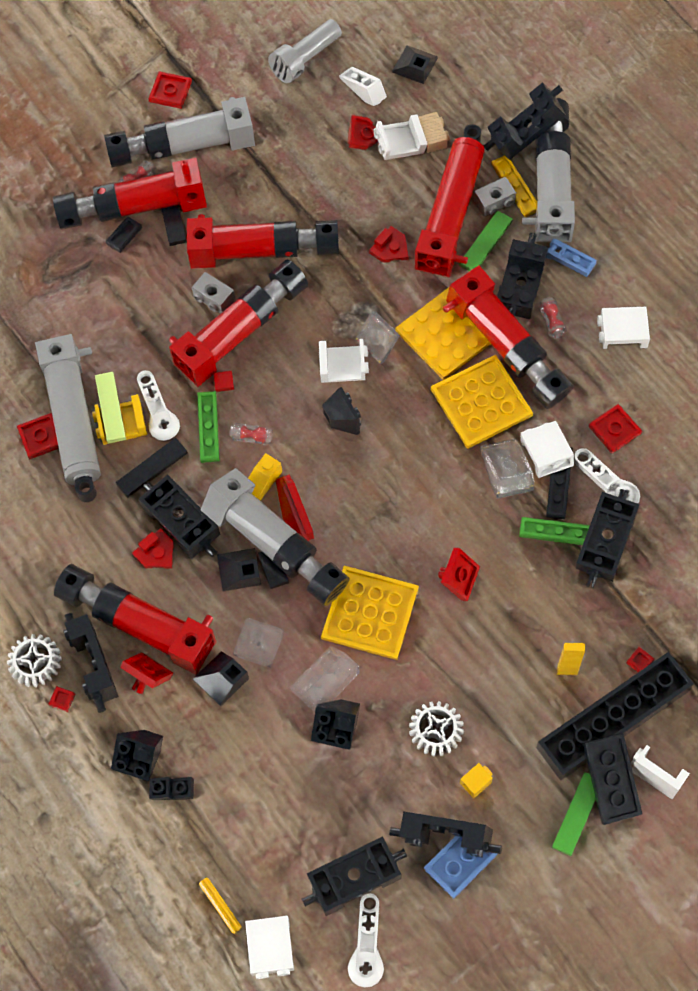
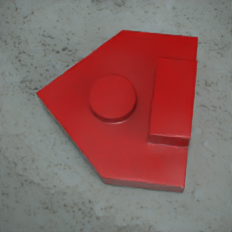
[348,115,378,150]
[369,226,409,263]
[132,528,174,569]

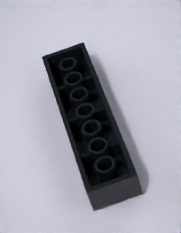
[536,652,694,781]

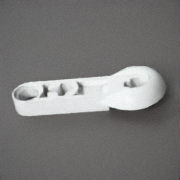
[137,370,180,441]
[574,448,640,503]
[348,893,384,988]

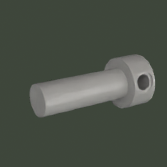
[268,19,342,83]

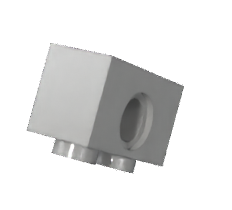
[474,177,516,216]
[192,272,235,313]

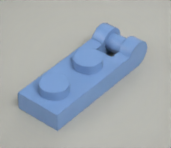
[547,239,597,277]

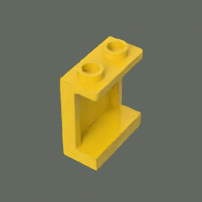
[92,394,148,445]

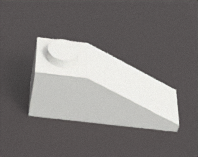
[339,67,387,106]

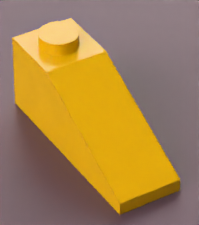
[248,453,282,501]

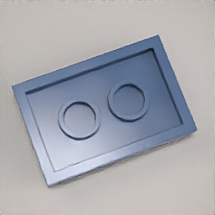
[424,836,498,899]

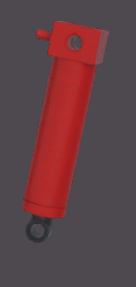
[415,124,485,278]

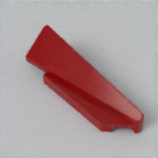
[275,474,314,541]

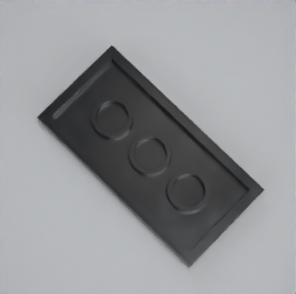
[583,733,643,825]

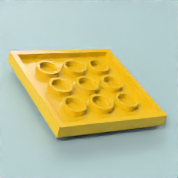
[395,287,490,380]
[431,354,533,449]
[321,565,419,660]

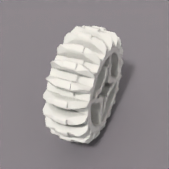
[7,634,62,687]
[409,701,464,756]

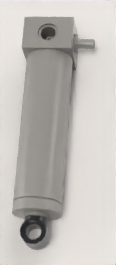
[35,334,101,502]

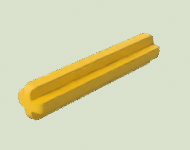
[199,878,242,934]

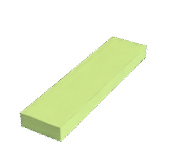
[95,372,126,444]

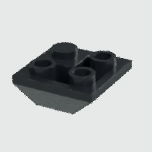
[392,45,438,84]
[322,387,361,435]
[217,548,261,592]
[193,651,249,706]
[311,699,360,750]
[111,730,163,782]

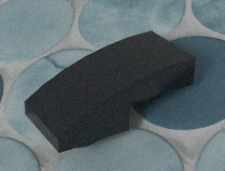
[149,777,194,800]

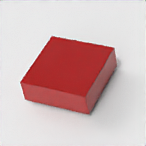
[214,371,234,392]
[626,647,655,672]
[48,686,76,712]

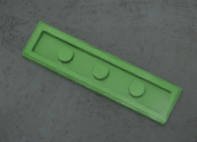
[459,210,513,271]
[197,391,220,463]
[519,517,590,545]
[552,772,596,856]

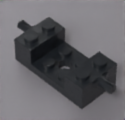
[483,82,566,160]
[497,233,548,319]
[139,474,221,559]
[576,489,640,588]
[63,613,119,713]
[389,811,502,858]
[301,836,407,916]

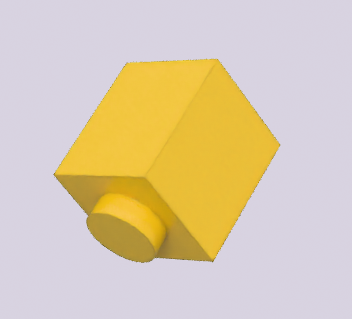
[460,763,493,799]

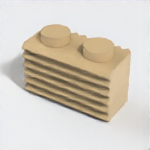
[418,112,450,153]

